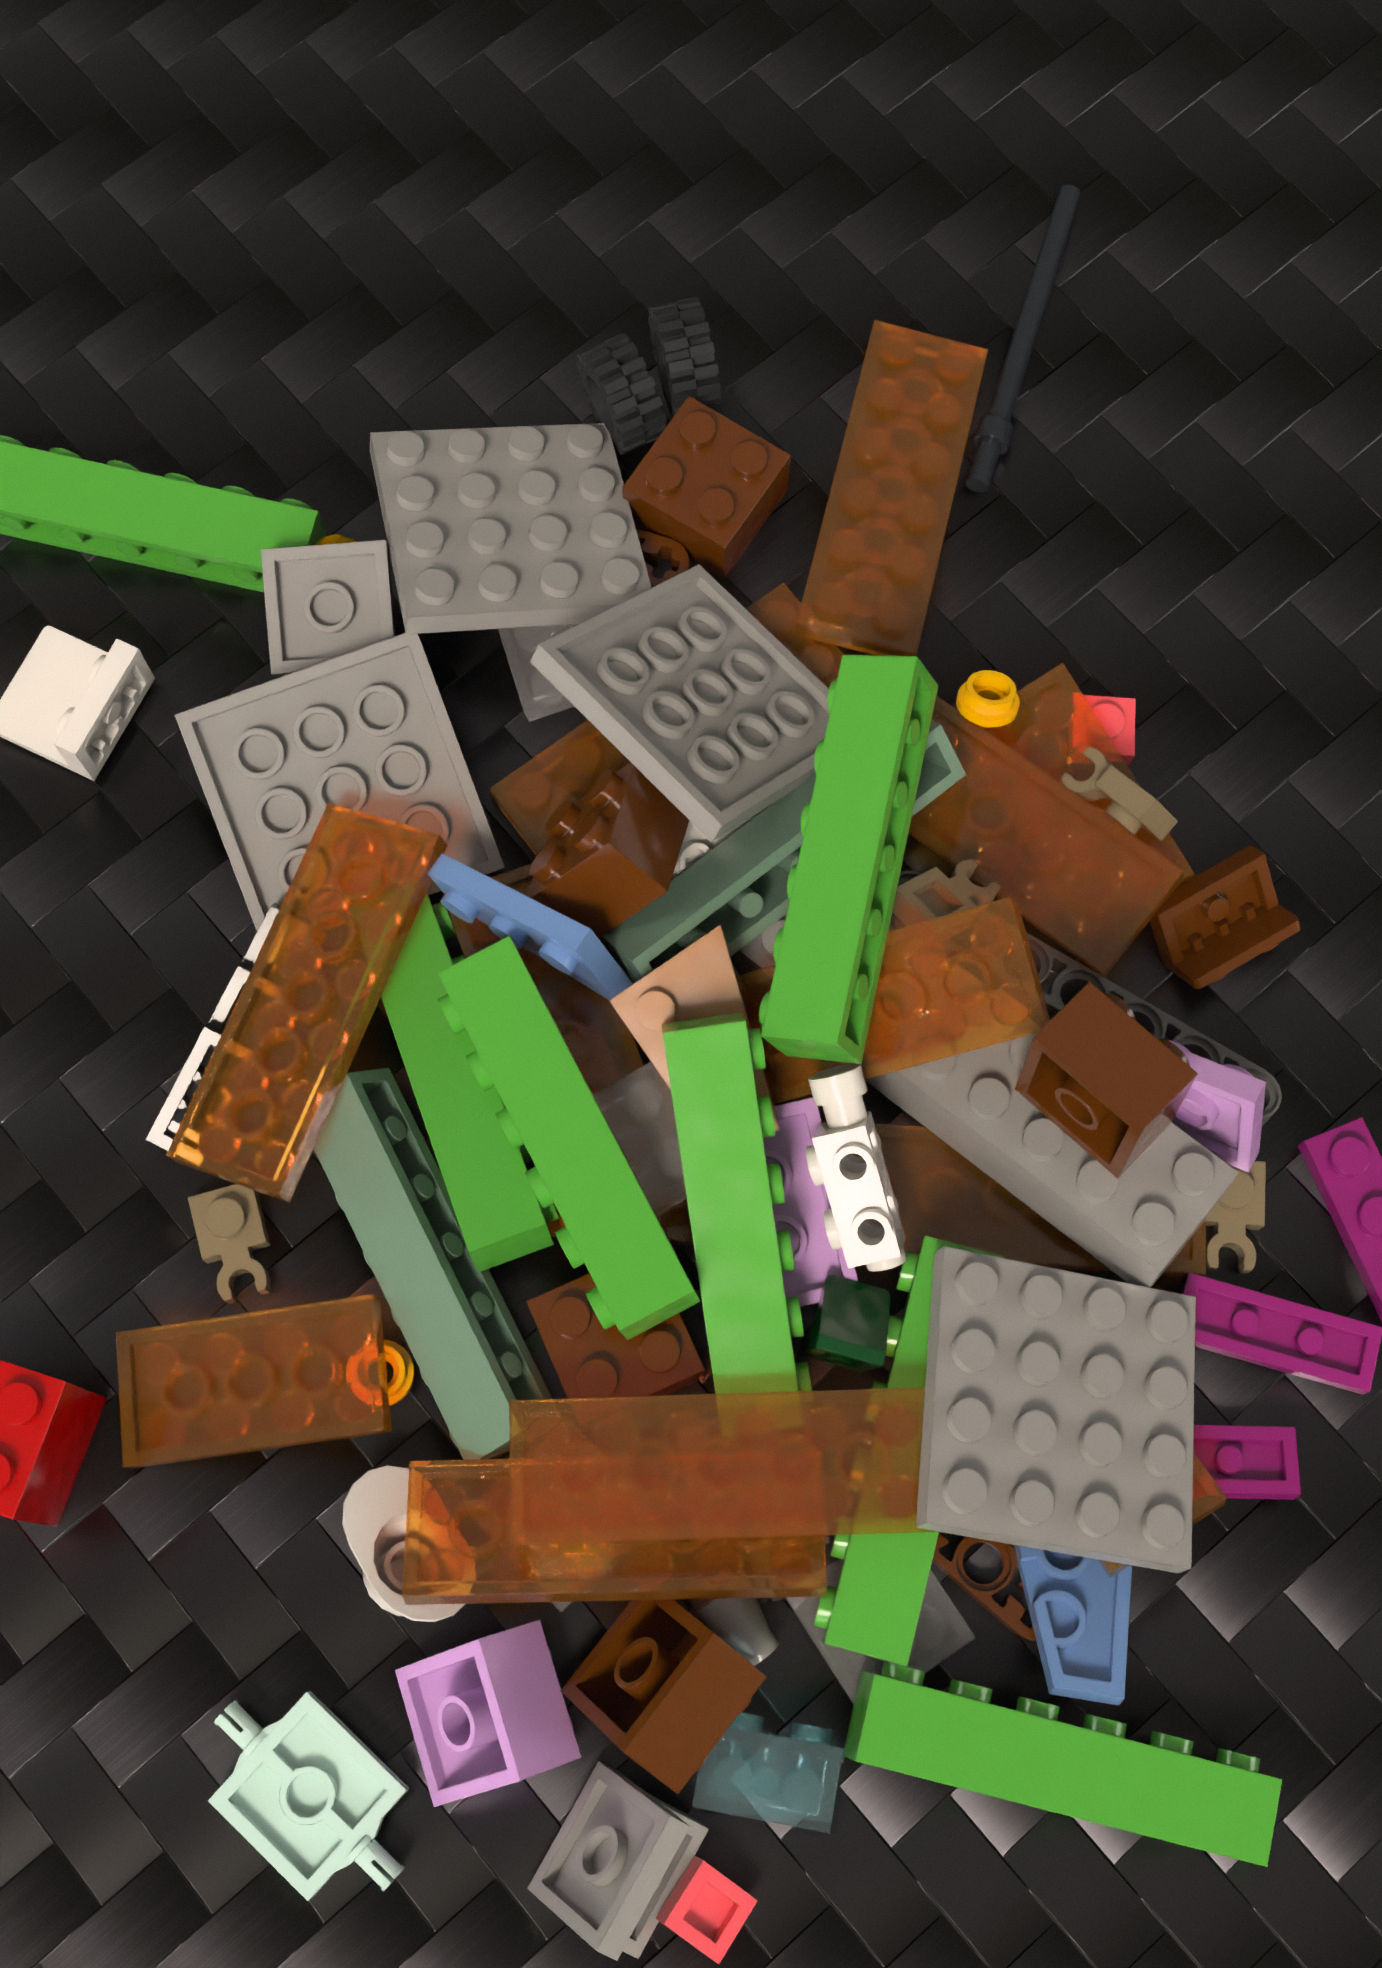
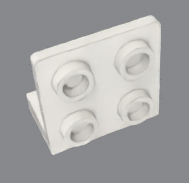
[0,626,155,781]

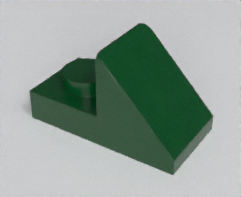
[798,1275,890,1372]

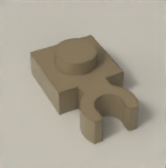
[892,859,1001,949]
[1201,1161,1266,1274]
[188,1180,271,1304]

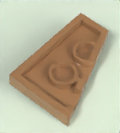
[610,923,780,1140]

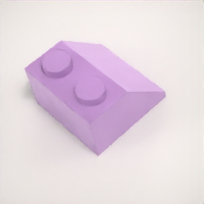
[395,1620,581,1807]

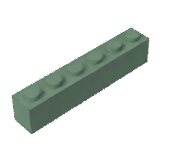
[601,720,967,983]
[296,1068,562,1467]

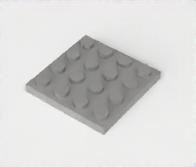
[369,423,652,634]
[530,564,830,842]
[175,633,505,932]
[916,1246,1196,1573]

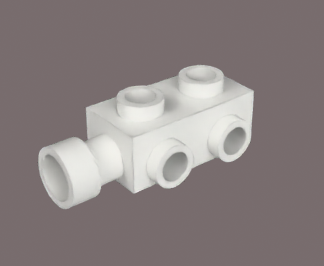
[806,1063,907,1271]

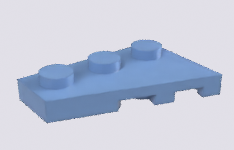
[427,853,633,1001]
[1013,1545,1132,1706]

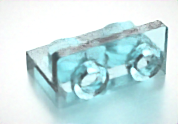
[692,1712,846,1834]

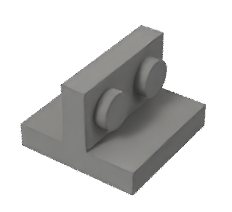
[261,540,401,677]
[527,1761,709,1961]

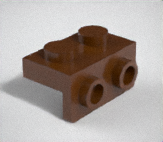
[1145,845,1301,989]

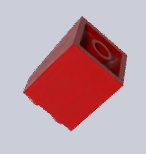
[0,1360,107,1527]

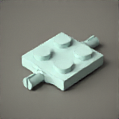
[208,1691,409,1901]

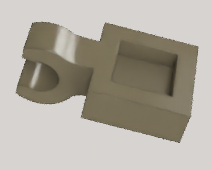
[1061,747,1178,841]

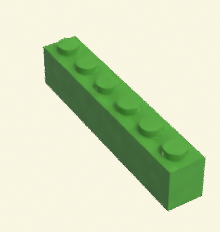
[0,435,326,592]
[759,655,938,1064]
[351,883,559,1272]
[437,936,700,1340]
[661,1012,813,1439]
[813,1235,1004,1666]
[843,1661,1282,1867]

